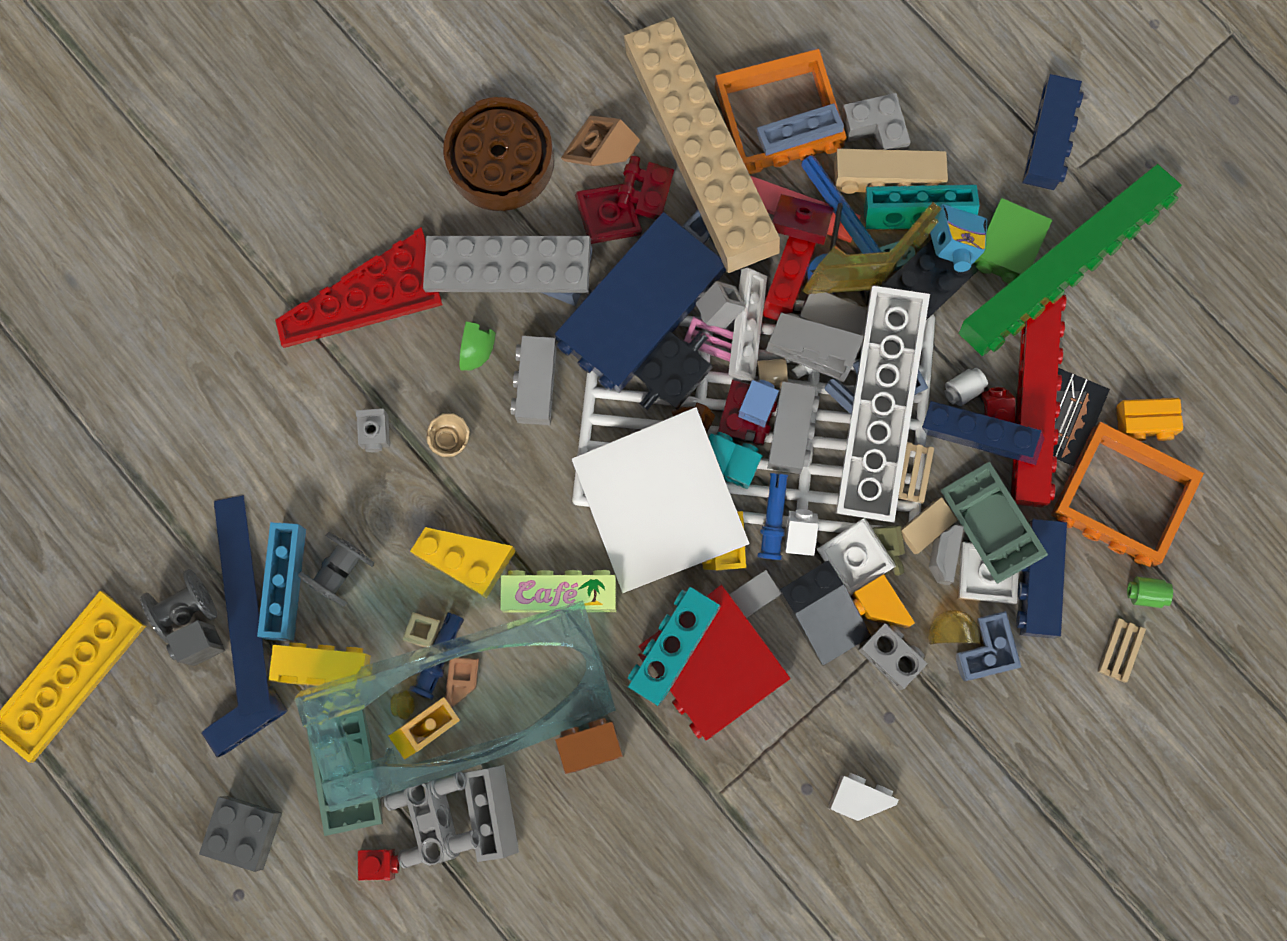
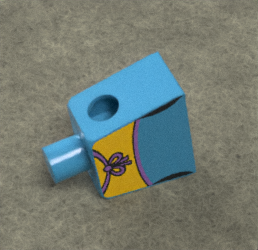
[927,204,987,272]

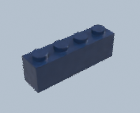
[1022,74,1084,191]
[922,401,1045,465]
[1016,519,1067,639]

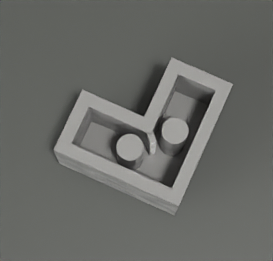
[841,93,911,150]

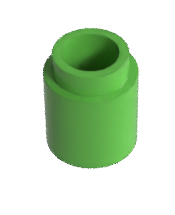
[1127,576,1173,608]

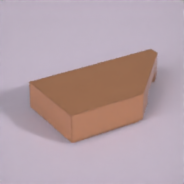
[445,656,479,708]

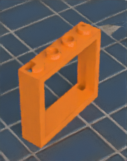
[715,49,847,174]
[1051,422,1204,567]

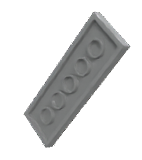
[423,236,591,293]

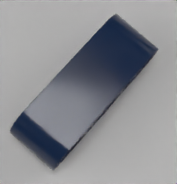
[201,686,288,758]

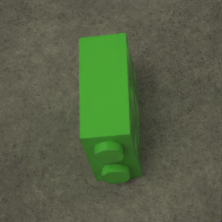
[973,198,1052,284]

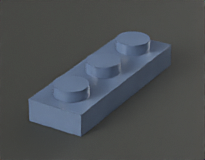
[757,104,844,156]

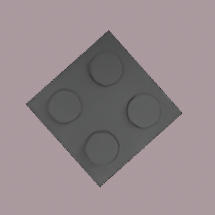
[199,796,282,872]

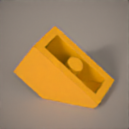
[852,574,915,629]
[388,697,460,760]

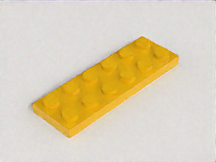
[0,591,146,763]

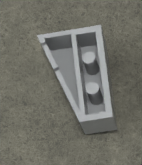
[766,313,864,382]

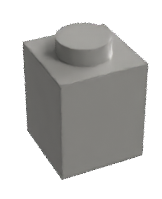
[696,281,746,329]

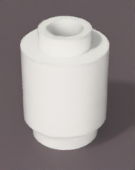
[944,368,988,406]

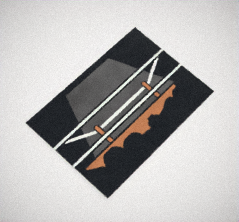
[1053,368,1110,466]

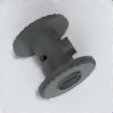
[298,532,374,606]
[140,569,217,644]

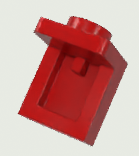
[981,387,1015,423]

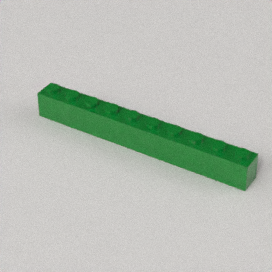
[958,164,1182,357]

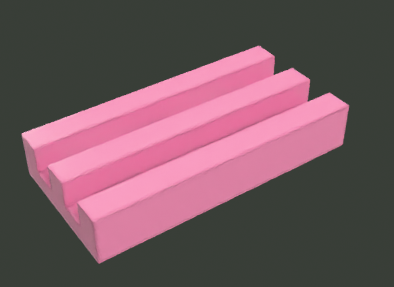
[684,317,733,362]

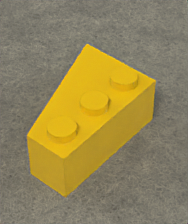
[410,527,516,599]
[269,642,371,690]

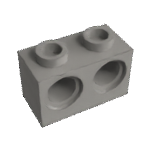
[858,624,928,690]

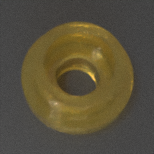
[390,690,415,719]

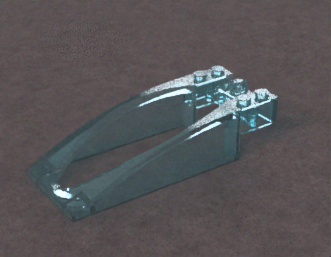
[294,600,616,812]

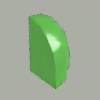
[460,321,496,371]

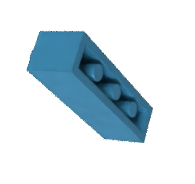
[257,522,306,641]

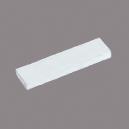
[728,268,767,382]

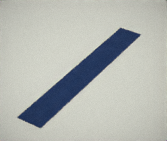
[214,495,271,716]

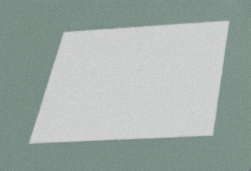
[572,408,749,593]

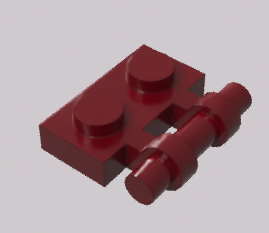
[617,156,674,220]
[718,380,778,446]

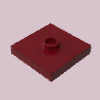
[575,183,642,244]
[772,194,834,245]

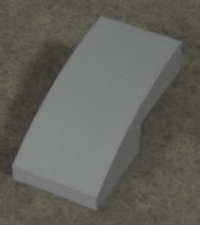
[729,570,781,618]

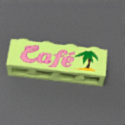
[501,570,616,613]

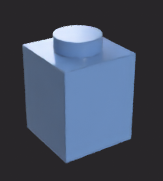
[738,380,779,427]

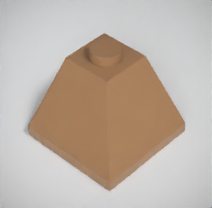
[561,116,640,166]

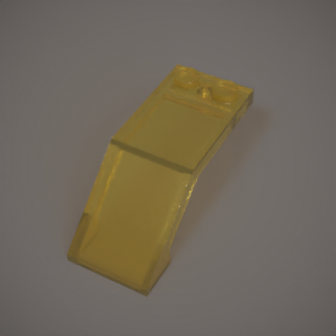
[803,202,942,294]

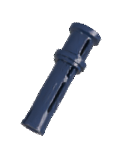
[409,612,464,700]

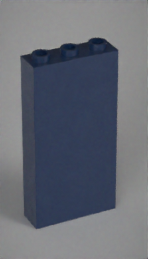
[555,212,726,393]

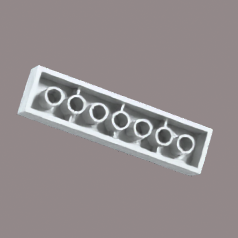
[836,286,930,522]

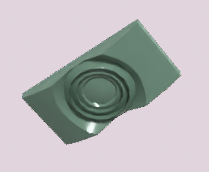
[940,461,1048,584]
[305,708,383,836]

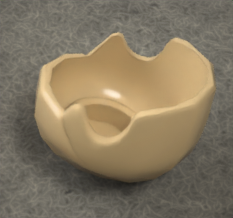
[426,413,470,457]

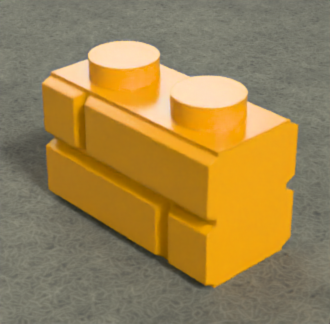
[1116,398,1183,442]

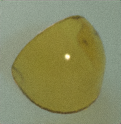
[929,610,980,645]

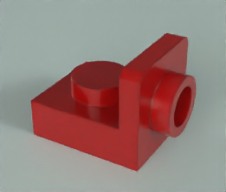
[358,849,400,881]

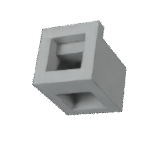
[356,409,390,452]

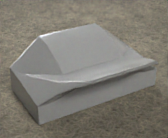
[929,525,964,586]

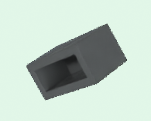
[166,620,225,666]

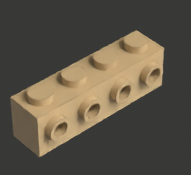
[834,149,948,194]

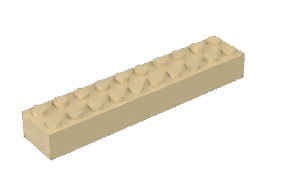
[624,17,780,273]

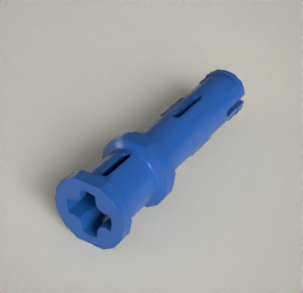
[758,473,788,560]

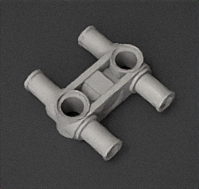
[384,771,481,868]

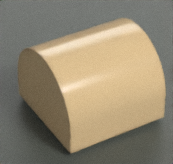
[757,358,788,388]
[403,612,440,649]

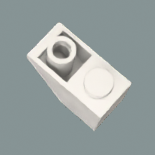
[828,773,899,821]

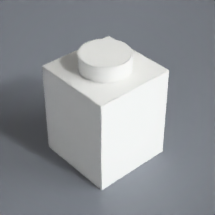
[785,509,818,556]

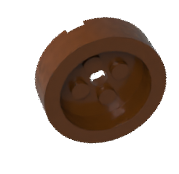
[443,97,554,211]

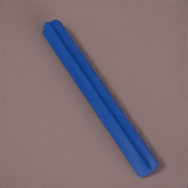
[801,155,887,269]

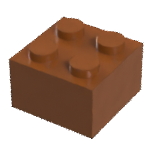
[555,718,624,774]

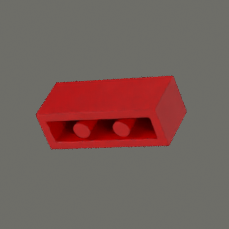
[763,236,816,321]

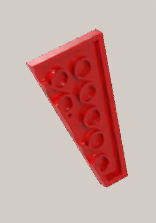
[275,227,443,348]

